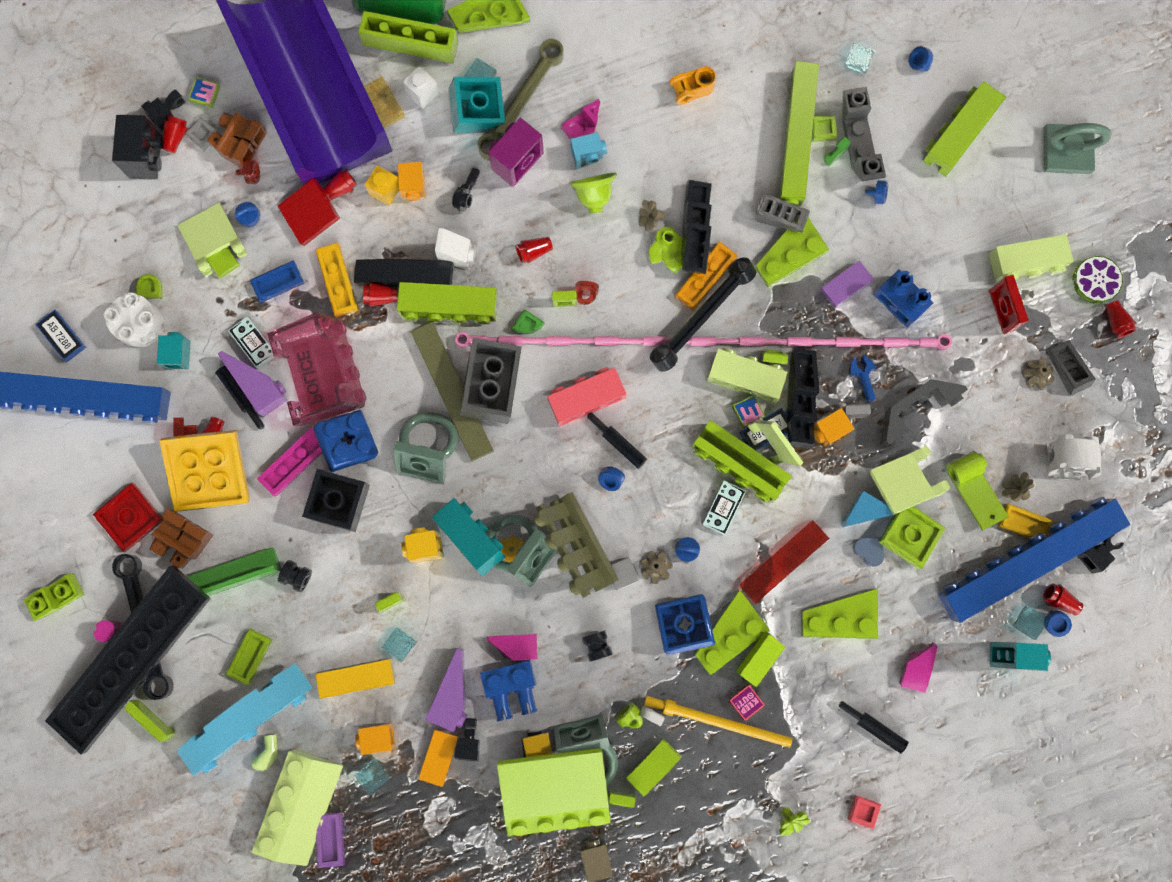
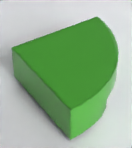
[824,137,851,166]
[511,309,545,334]

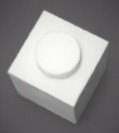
[403,66,439,109]

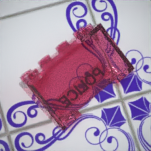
[267,312,366,426]

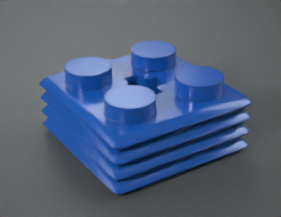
[314,410,379,472]
[655,594,715,655]

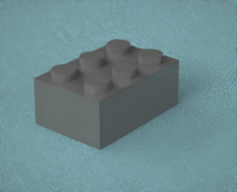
[459,338,522,424]

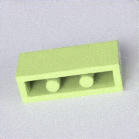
[989,234,1074,281]
[707,348,788,404]

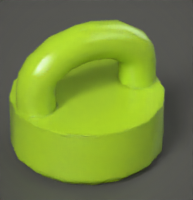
[616,703,643,729]

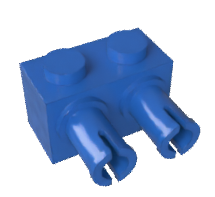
[873,269,933,328]
[480,660,538,722]

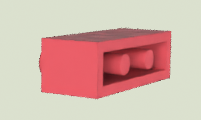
[547,367,627,427]

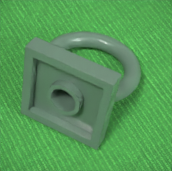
[1044,123,1112,174]
[394,412,458,484]
[486,514,558,588]
[554,715,618,786]

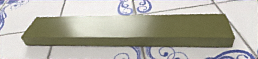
[411,322,494,462]

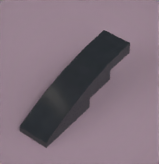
[682,180,712,274]
[354,259,454,287]
[787,348,819,449]

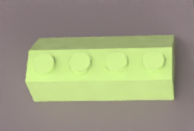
[251,749,344,866]

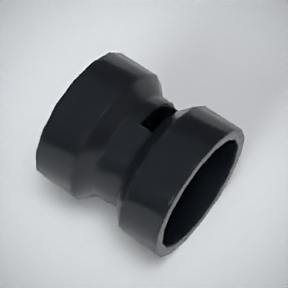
[277,559,312,593]
[582,630,613,662]

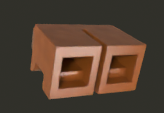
[207,112,267,170]
[150,509,213,568]

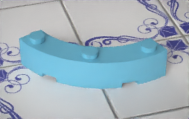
[177,663,313,776]

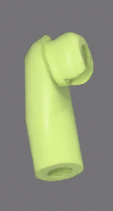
[252,734,278,771]

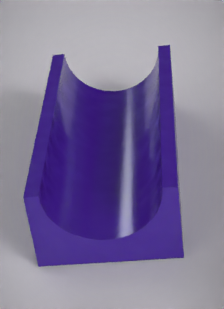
[216,0,393,184]

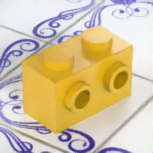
[401,528,444,563]

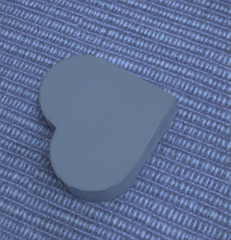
[853,538,884,567]

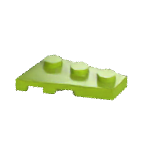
[447,0,530,34]
[755,215,829,288]
[801,588,878,639]
[695,590,770,675]

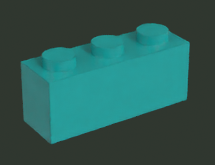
[432,498,506,576]
[990,642,1051,671]

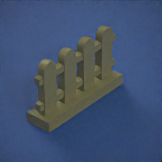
[533,492,619,598]

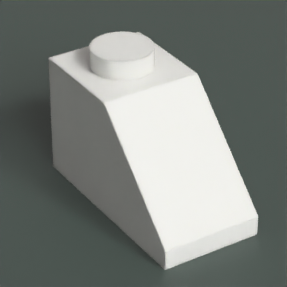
[435,228,475,270]

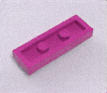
[257,428,322,497]

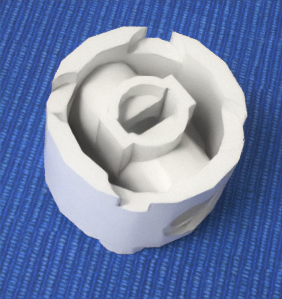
[104,293,164,348]
[1047,434,1101,481]

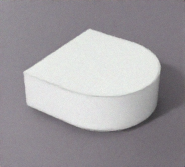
[639,706,665,726]

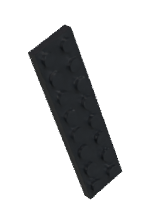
[45,565,211,755]

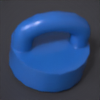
[908,46,933,72]
[865,180,888,205]
[234,202,261,227]
[598,466,625,491]
[675,537,700,562]
[1044,610,1072,637]

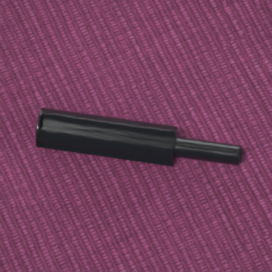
[215,366,265,430]
[587,413,648,469]
[838,701,909,754]

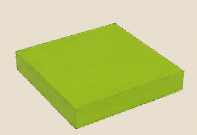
[878,506,946,570]

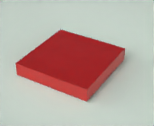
[277,178,340,246]
[989,274,1029,335]
[93,482,163,552]

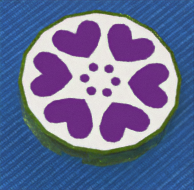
[1072,256,1123,304]

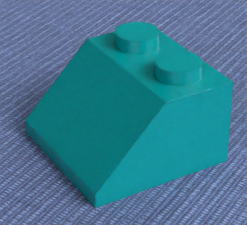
[449,77,505,133]

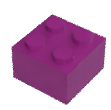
[488,117,544,187]

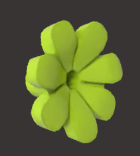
[779,807,810,836]

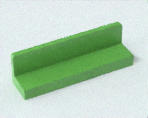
[187,547,281,596]

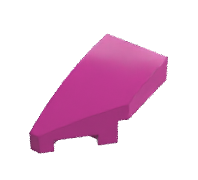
[561,99,600,141]
[486,634,538,661]
[899,643,938,693]

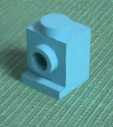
[571,132,607,170]

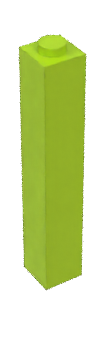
[779,61,819,206]

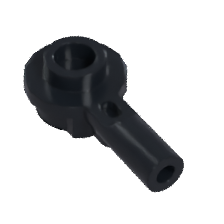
[452,168,480,212]

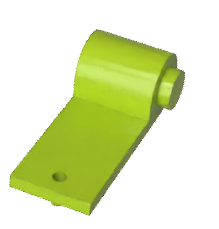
[946,451,1009,531]

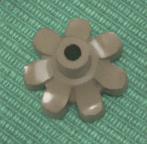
[639,200,665,232]
[1022,359,1055,390]
[1002,472,1035,502]
[640,551,673,584]

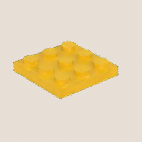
[159,430,250,511]

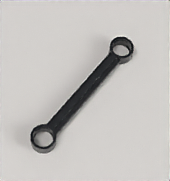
[650,257,756,372]
[112,554,174,700]

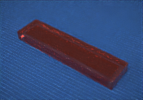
[739,520,830,604]

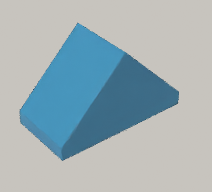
[841,491,893,528]

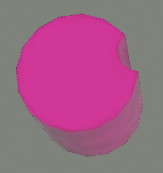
[93,620,122,642]

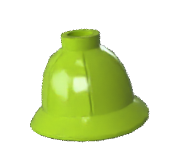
[569,172,617,213]

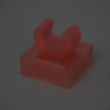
[173,417,197,437]

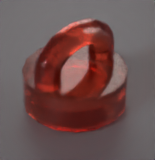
[235,160,260,184]
[575,281,599,305]

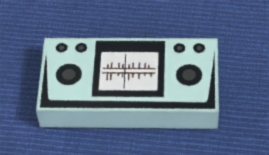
[228,316,277,369]
[702,480,746,536]

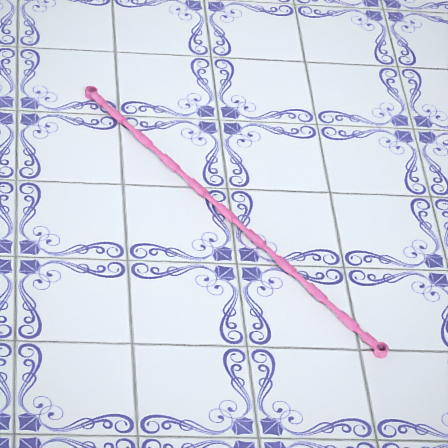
[455,332,952,350]

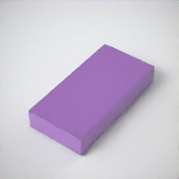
[820,260,874,308]
[316,812,345,868]

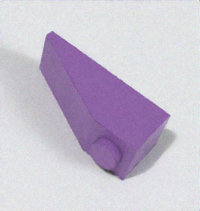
[218,351,288,417]
[425,648,468,732]

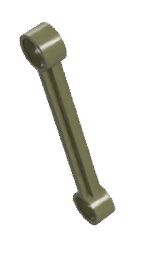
[478,39,563,161]

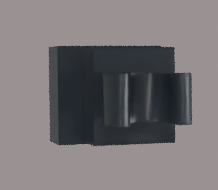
[141,89,185,131]
[1077,534,1124,574]
[454,718,480,762]

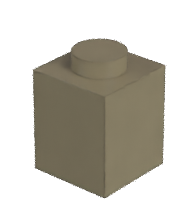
[580,838,613,882]

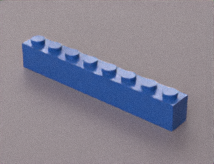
[0,372,171,423]
[937,497,1131,623]

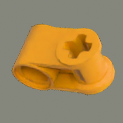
[669,66,716,105]

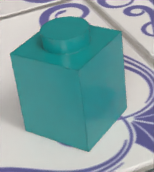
[157,332,191,369]

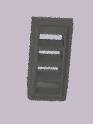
[756,194,810,233]
[1047,340,1096,396]

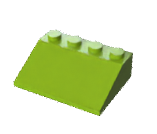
[497,748,611,836]

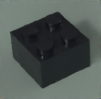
[112,115,163,179]
[302,469,370,533]

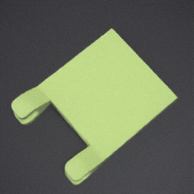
[177,203,247,277]
[747,416,803,466]
[869,446,951,515]

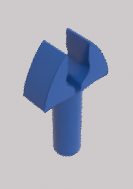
[849,355,876,402]

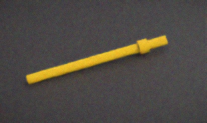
[644,695,792,748]

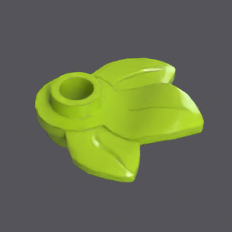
[648,226,682,273]

